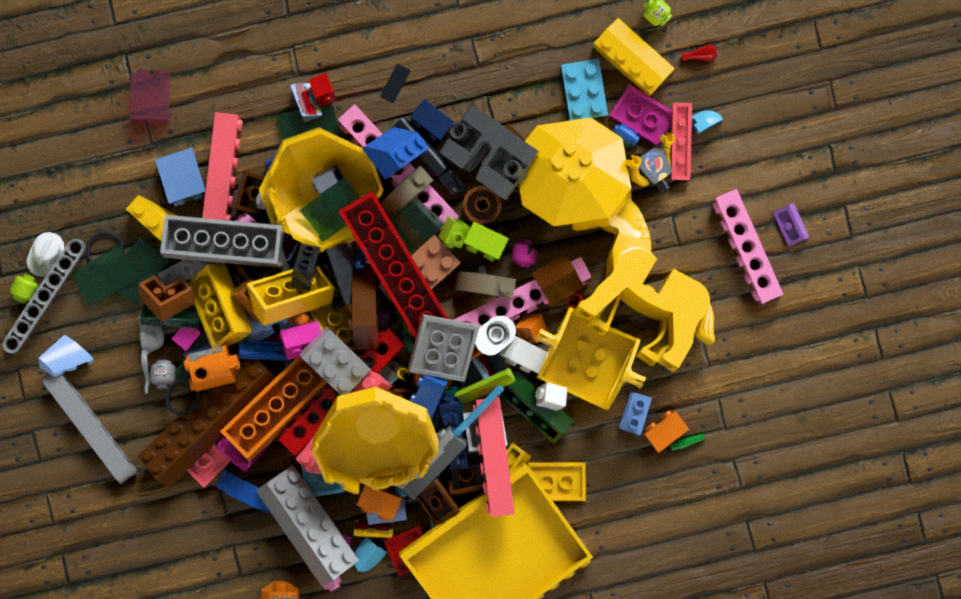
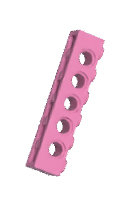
[712,189,783,304]

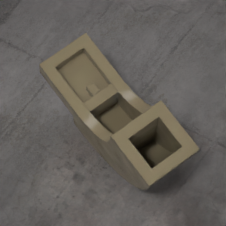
[381,166,433,222]
[454,271,516,298]

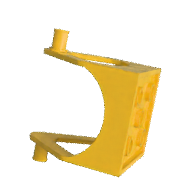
[536,307,646,410]

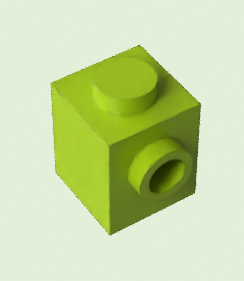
[438,216,470,249]

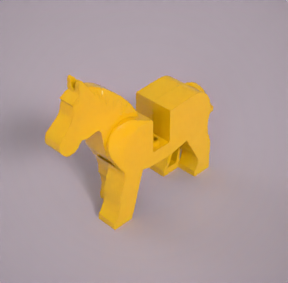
[574,197,715,372]

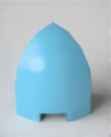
[692,110,723,135]
[355,537,387,572]

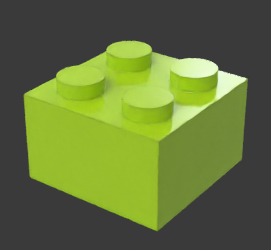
[464,222,509,262]

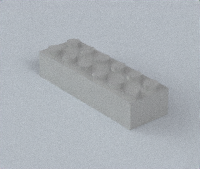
[160,215,284,268]
[256,465,359,586]

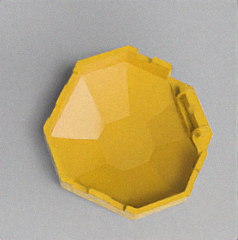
[516,118,631,231]
[259,128,383,252]
[312,387,439,494]

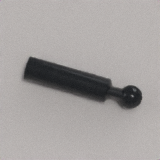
[391,117,465,196]

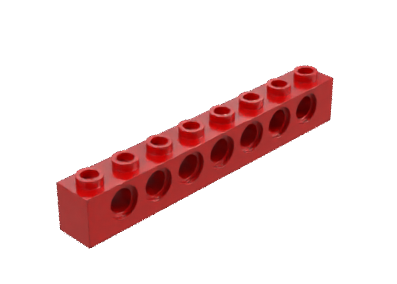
[278,329,406,456]

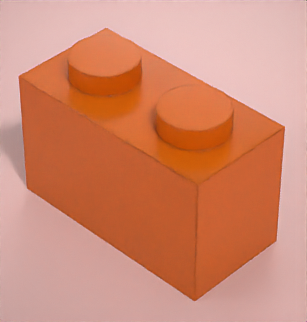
[643,410,689,453]
[357,485,404,521]

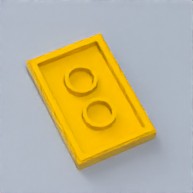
[528,462,586,501]

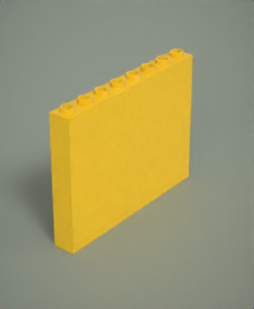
[399,462,593,599]

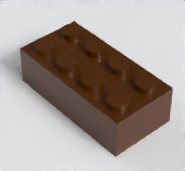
[348,264,379,350]

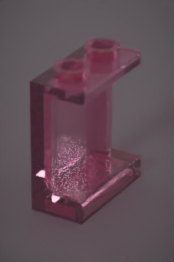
[130,70,172,122]

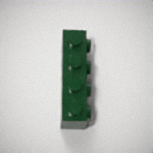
[500,370,574,443]

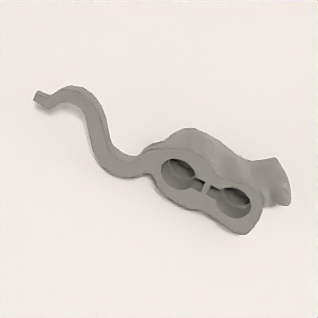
[139,308,164,394]

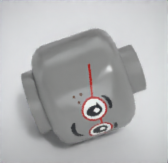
[150,360,176,389]

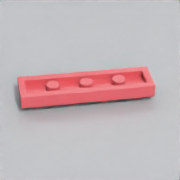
[670,103,692,180]

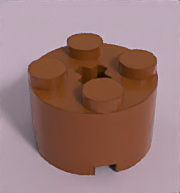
[463,185,502,226]

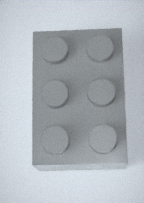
[299,326,371,395]

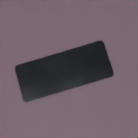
[381,64,410,102]

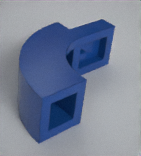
[215,469,271,513]

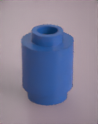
[612,123,640,150]

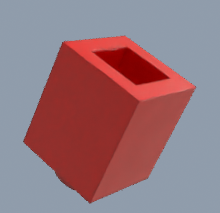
[309,73,337,107]

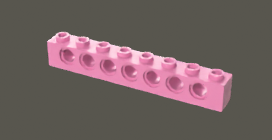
[338,104,459,232]
[454,257,591,328]

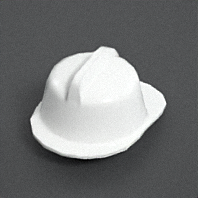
[27,232,64,277]
[475,316,516,355]

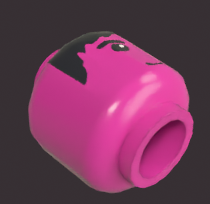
[512,239,538,268]

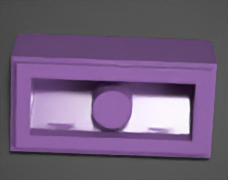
[773,203,809,247]

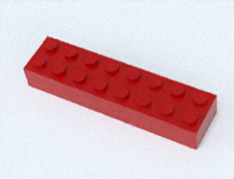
[338,191,449,339]

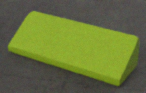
[455,368,515,404]

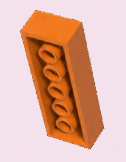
[220,357,330,462]

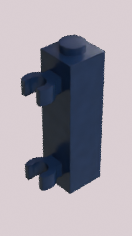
[439,395,469,470]

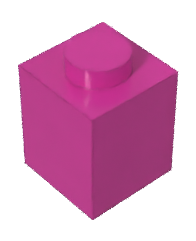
[172,321,203,351]

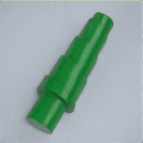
[670,434,706,451]

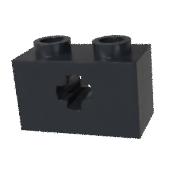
[291,243,320,290]

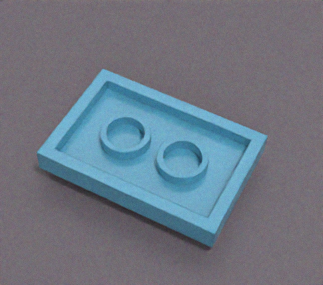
[561,59,608,121]

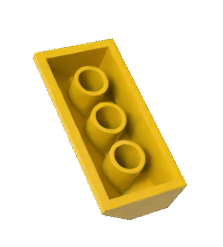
[593,18,675,96]
[188,264,252,348]
[246,266,334,326]

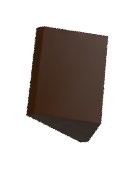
[233,170,266,217]
[531,254,584,306]
[445,458,486,496]
[416,477,460,526]

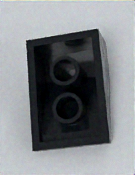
[318,243,353,312]

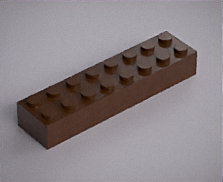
[138,359,276,489]

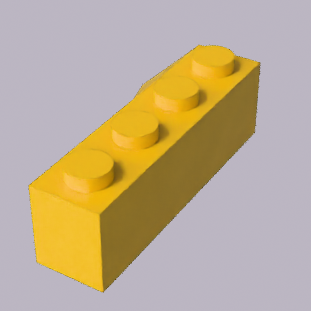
[126,195,185,261]

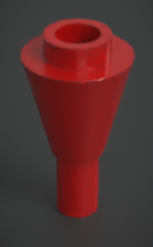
[681,43,717,62]

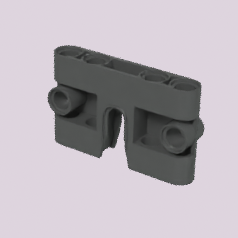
[439,104,539,200]

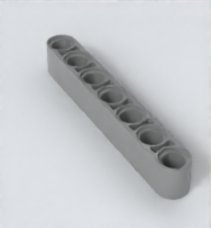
[3,239,86,353]
[41,373,137,484]

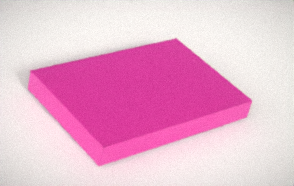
[608,84,672,146]

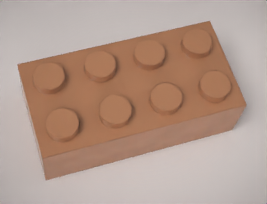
[378,235,461,305]

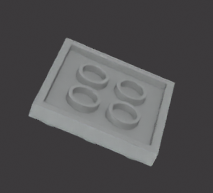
[408,314,479,382]

